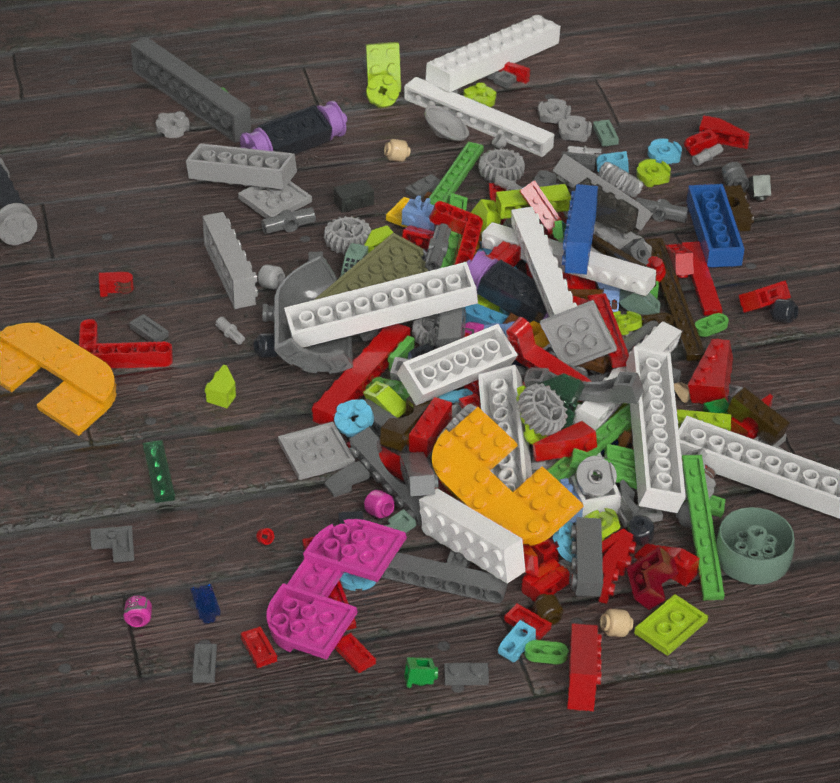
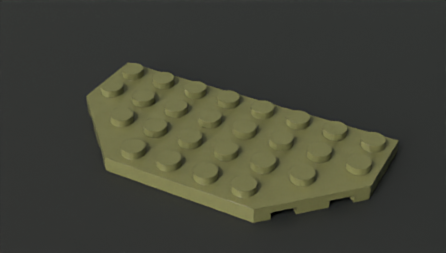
[314,233,428,300]

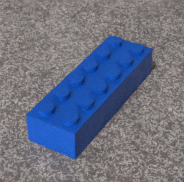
[562,184,598,275]
[687,184,744,268]

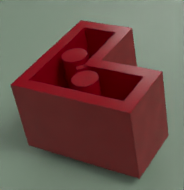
[627,547,678,610]

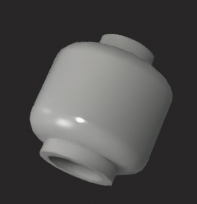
[257,265,285,289]

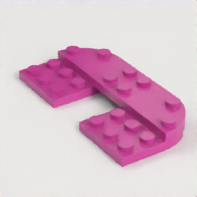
[267,519,407,660]

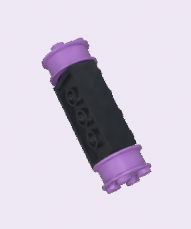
[239,101,347,154]
[467,251,549,324]

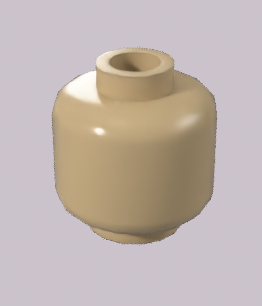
[384,139,410,162]
[600,609,633,637]

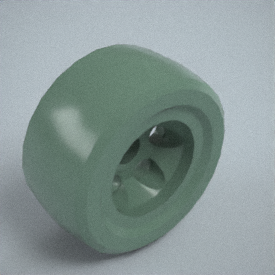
[716,507,795,584]

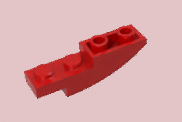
[599,533,636,604]

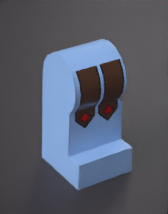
[604,285,620,312]

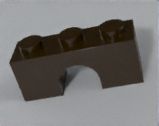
[724,185,754,231]
[727,387,790,446]

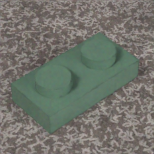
[593,120,619,146]

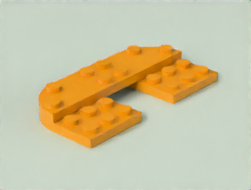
[0,323,117,436]
[432,407,584,546]

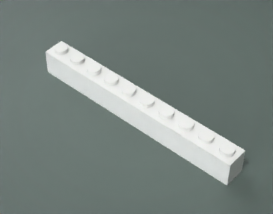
[404,77,554,157]
[511,207,577,317]
[482,222,656,296]
[574,321,682,431]

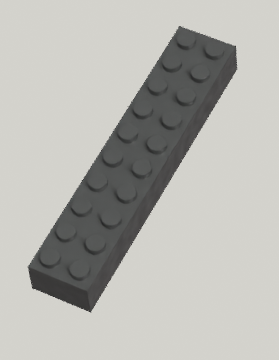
[131,37,251,143]

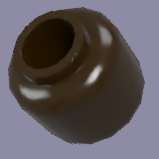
[533,594,564,626]

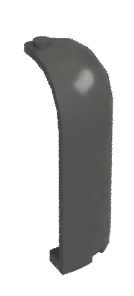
[275,256,353,374]

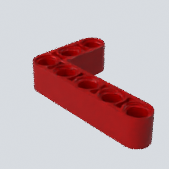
[429,201,483,265]
[506,317,592,402]
[79,319,173,369]

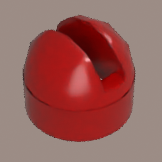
[256,528,274,545]

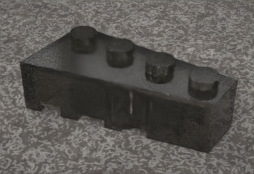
[569,177,639,234]

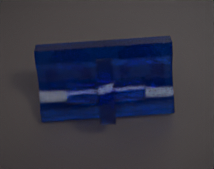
[190,584,221,623]

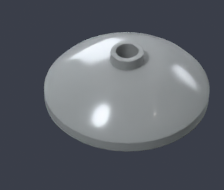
[424,106,469,141]

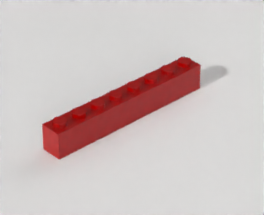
[312,323,410,426]

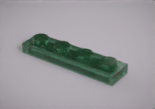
[143,440,175,503]

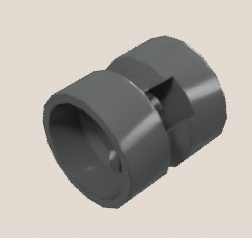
[721,162,749,192]

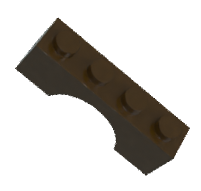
[380,396,433,451]

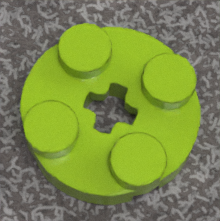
[366,75,399,108]
[463,83,496,107]
[636,159,671,187]
[613,311,642,335]
[583,508,620,541]

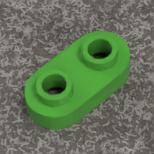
[695,313,729,337]
[525,640,568,664]

